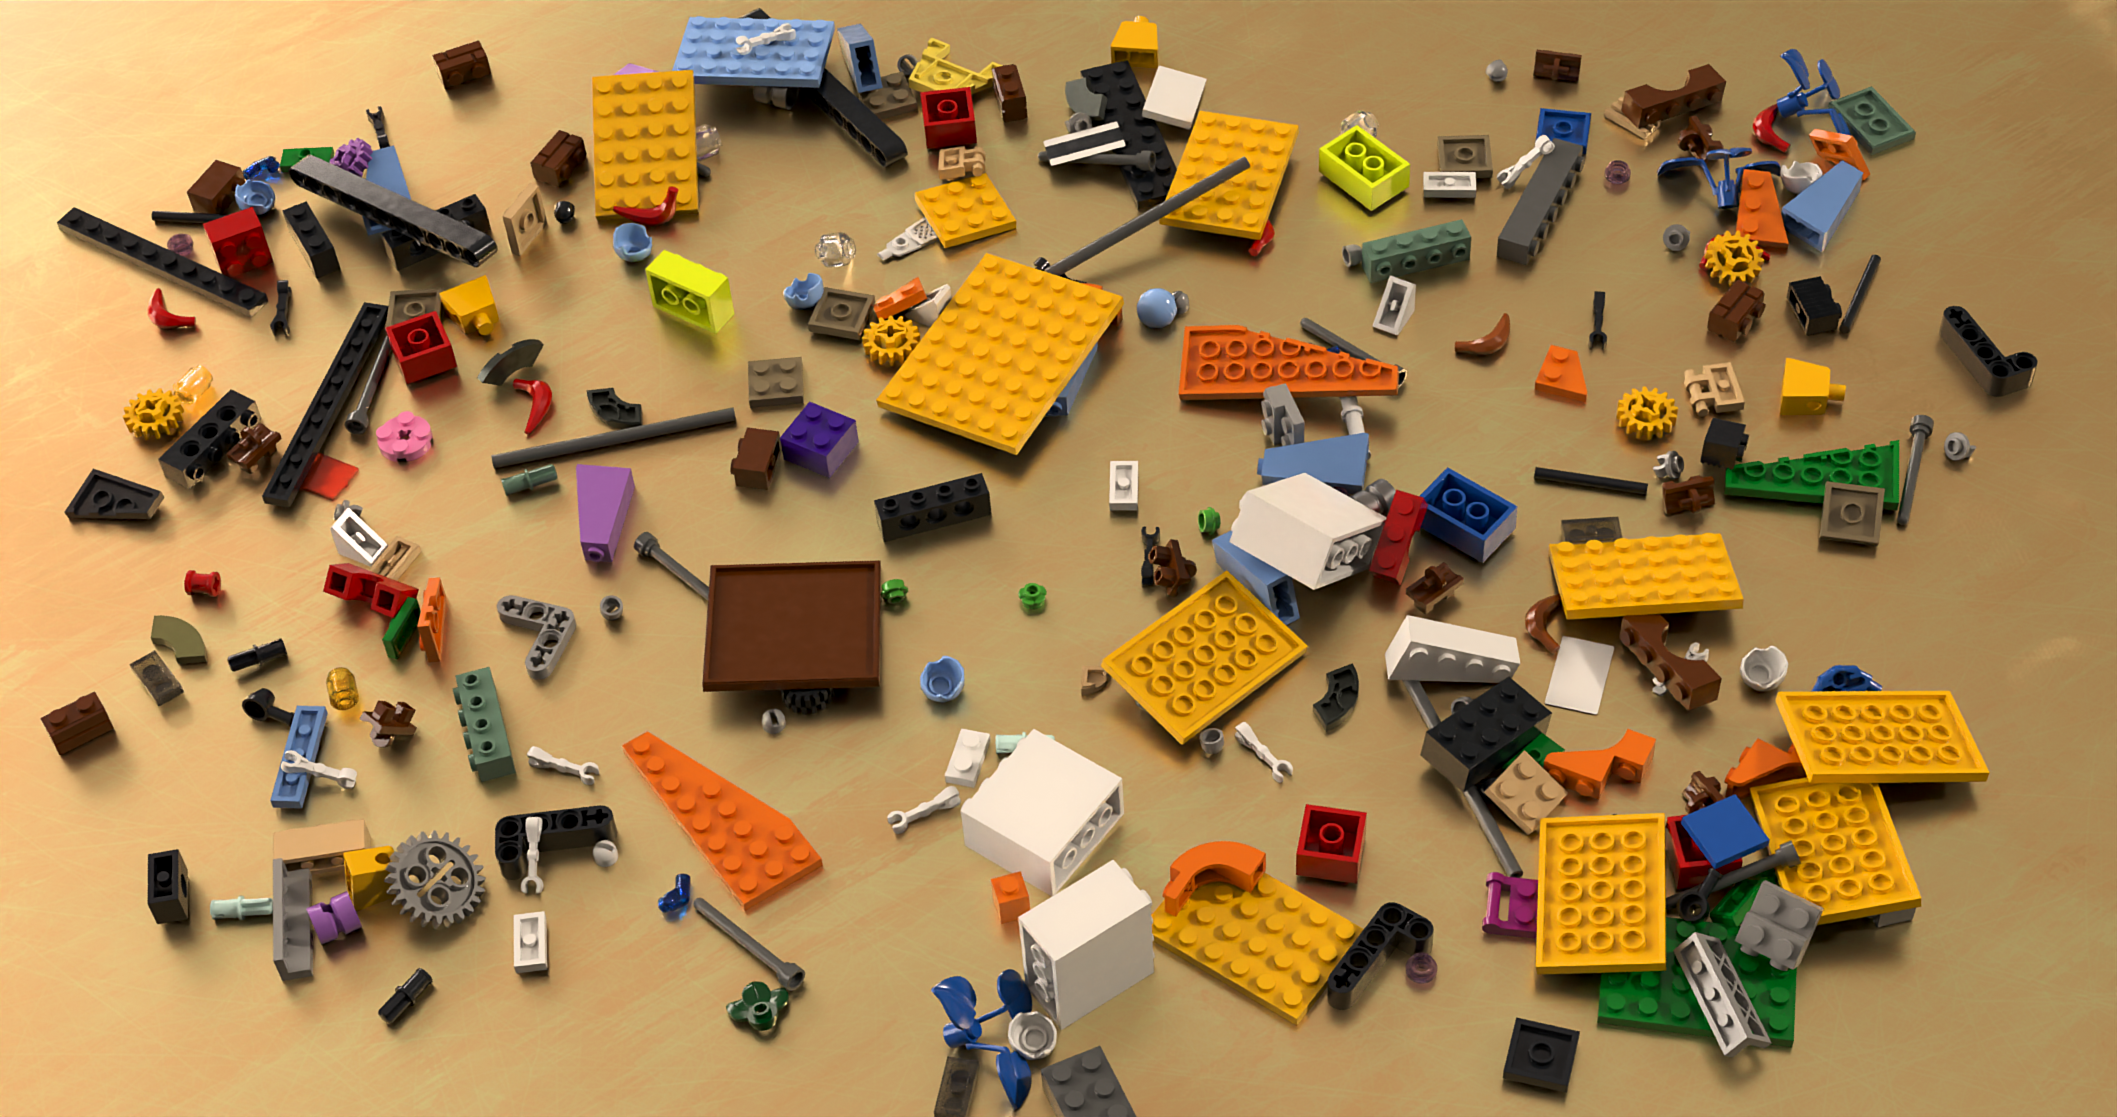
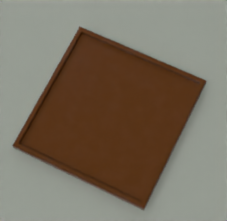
[702,560,881,692]

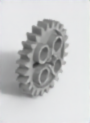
[384,830,486,929]

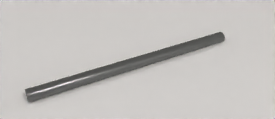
[1044,156,1250,276]
[491,407,736,469]
[1402,680,1523,878]

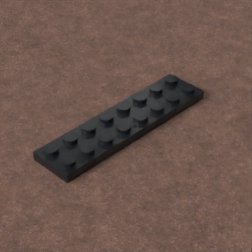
[1080,60,1177,209]

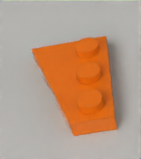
[1736,169,1789,249]
[417,577,446,662]

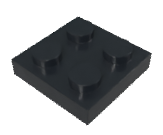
[1503,1017,1580,1093]

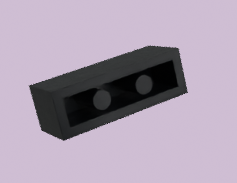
[283,201,341,279]

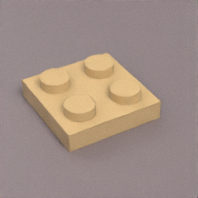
[502,183,547,256]
[1484,750,1568,835]

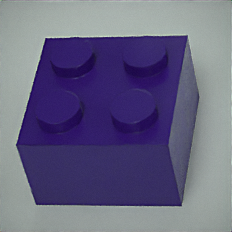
[780,401,859,479]

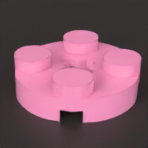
[376,411,433,462]

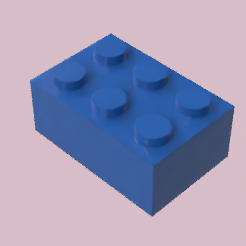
[1420,467,1518,563]

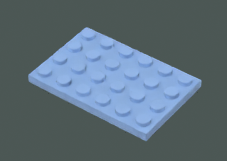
[672,16,835,88]

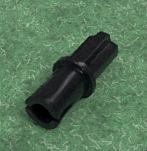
[227,638,287,672]
[378,968,433,1023]

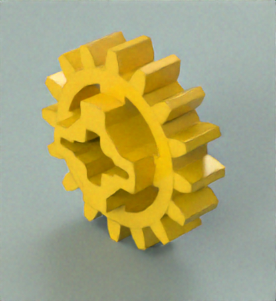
[1704,230,1764,287]
[862,315,921,366]
[1616,387,1678,440]
[123,388,184,440]

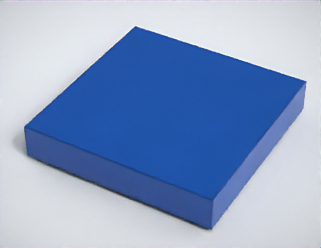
[1535,108,1591,154]
[1681,794,1770,869]

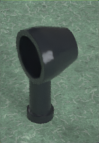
[242,688,295,727]
[1677,868,1723,924]

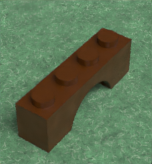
[1621,64,1727,129]
[1620,614,1722,711]

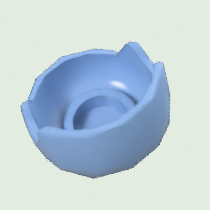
[235,179,275,216]
[613,223,652,262]
[783,273,824,310]
[1137,288,1177,328]
[920,656,964,703]

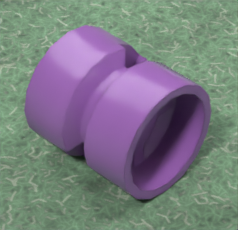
[306,891,362,945]

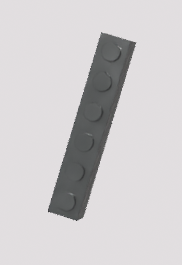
[1497,138,1585,265]

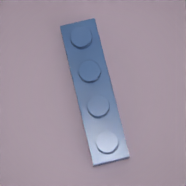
[270,706,328,808]

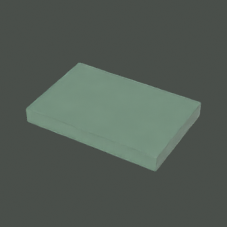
[1828,86,1916,155]

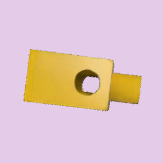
[1111,16,1158,68]
[439,275,499,335]
[1779,358,1846,415]
[343,845,411,911]

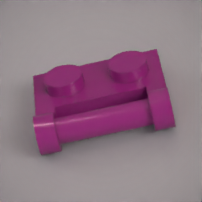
[1482,872,1538,939]

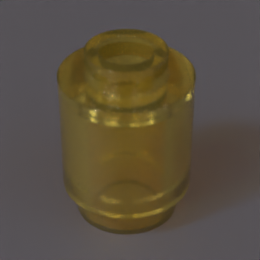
[173,365,213,404]
[326,667,359,710]

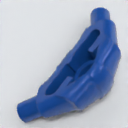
[1811,665,1882,692]

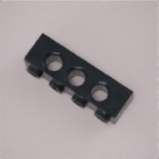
[381,194,491,271]
[158,389,261,489]
[874,473,992,542]

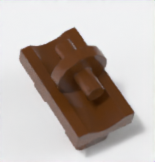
[1533,49,1582,81]
[1677,116,1724,165]
[226,423,282,474]
[1662,475,1715,514]
[1148,539,1197,597]
[1406,562,1464,614]
[360,700,417,748]
[1682,771,1725,814]

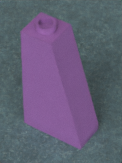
[576,464,635,562]

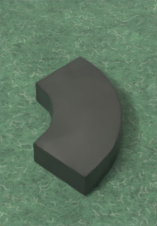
[1065,77,1107,121]
[477,339,544,386]
[587,388,643,429]
[1313,663,1359,732]

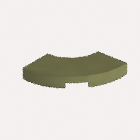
[151,615,207,664]

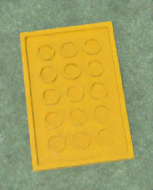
[592,70,699,220]
[1159,111,1299,240]
[1549,533,1744,620]
[1101,570,1308,745]
[1775,691,1990,783]
[1749,777,1921,925]
[1536,813,1666,975]
[1151,873,1364,1026]

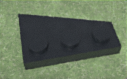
[64,468,165,519]

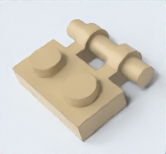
[938,146,986,181]
[1684,362,1745,417]

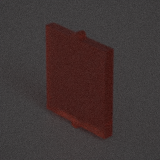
[300,453,359,501]

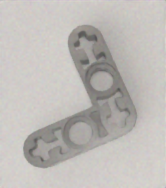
[497,595,576,680]

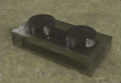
[1561,517,1623,545]
[129,650,184,707]
[934,1056,980,1117]

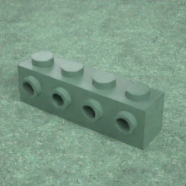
[1361,219,1471,283]
[452,667,516,782]

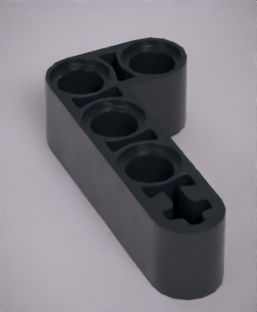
[1939,306,2038,397]
[495,805,618,880]
[1327,902,1434,1010]

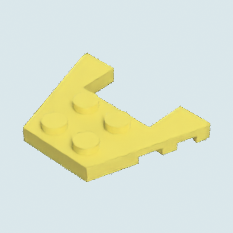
[909,38,1003,95]

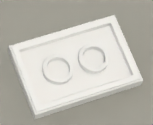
[1142,66,1207,130]

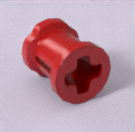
[184,570,221,597]

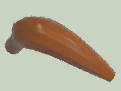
[1455,313,1510,355]
[1525,593,1562,654]

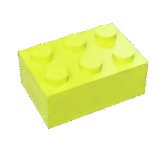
[1319,125,1410,211]
[645,250,735,334]

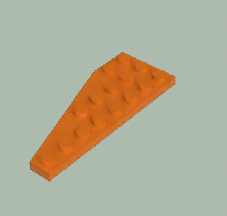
[1179,325,1399,400]
[622,731,823,911]

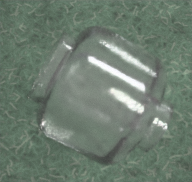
[1340,110,1379,138]
[696,124,723,161]
[815,232,856,267]

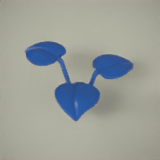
[1777,49,1851,135]
[1657,147,1781,209]
[931,969,1032,1110]

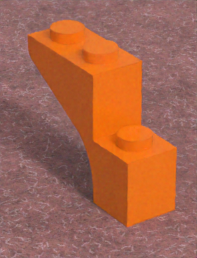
[1543,729,1656,800]
[1724,738,1807,800]

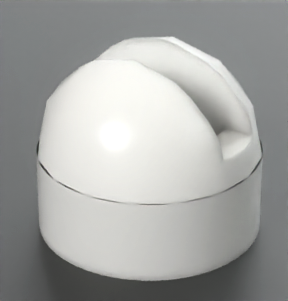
[593,840,618,867]

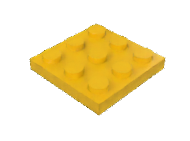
[915,173,1016,248]

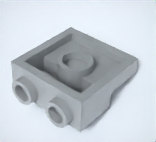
[1261,383,1305,446]
[1735,880,1824,971]

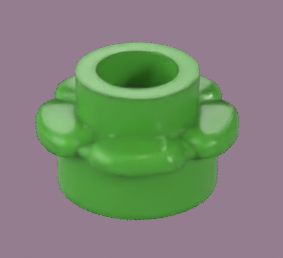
[1198,507,1221,535]
[880,579,908,604]
[1018,583,1047,609]

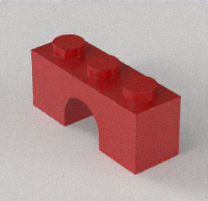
[1369,490,1428,585]
[323,563,419,618]

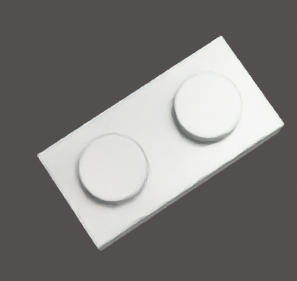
[1423,172,1476,198]
[1109,461,1138,511]
[945,729,991,788]
[514,911,547,973]

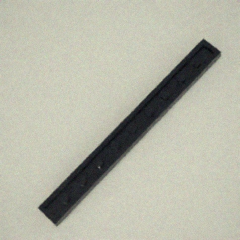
[57,207,268,317]
[262,302,389,508]

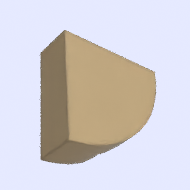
[1081,666,1111,695]

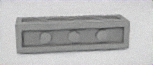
[273,858,313,981]
[1673,932,1771,1058]

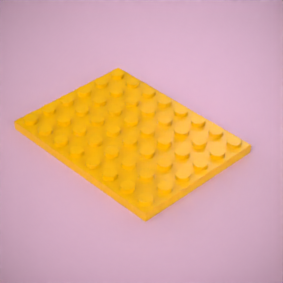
[876,253,1124,455]

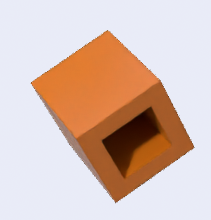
[991,871,1030,924]

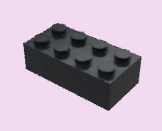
[1420,677,1552,792]

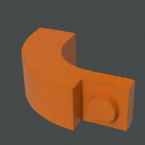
[1163,841,1266,917]

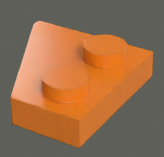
[1809,129,1870,181]
[873,277,928,320]
[1535,345,1587,402]

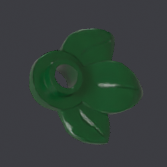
[726,981,789,1031]

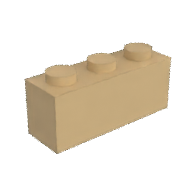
[273,819,371,874]

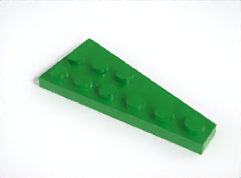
[1724,440,1899,511]

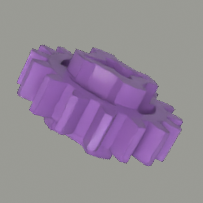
[329,138,373,177]

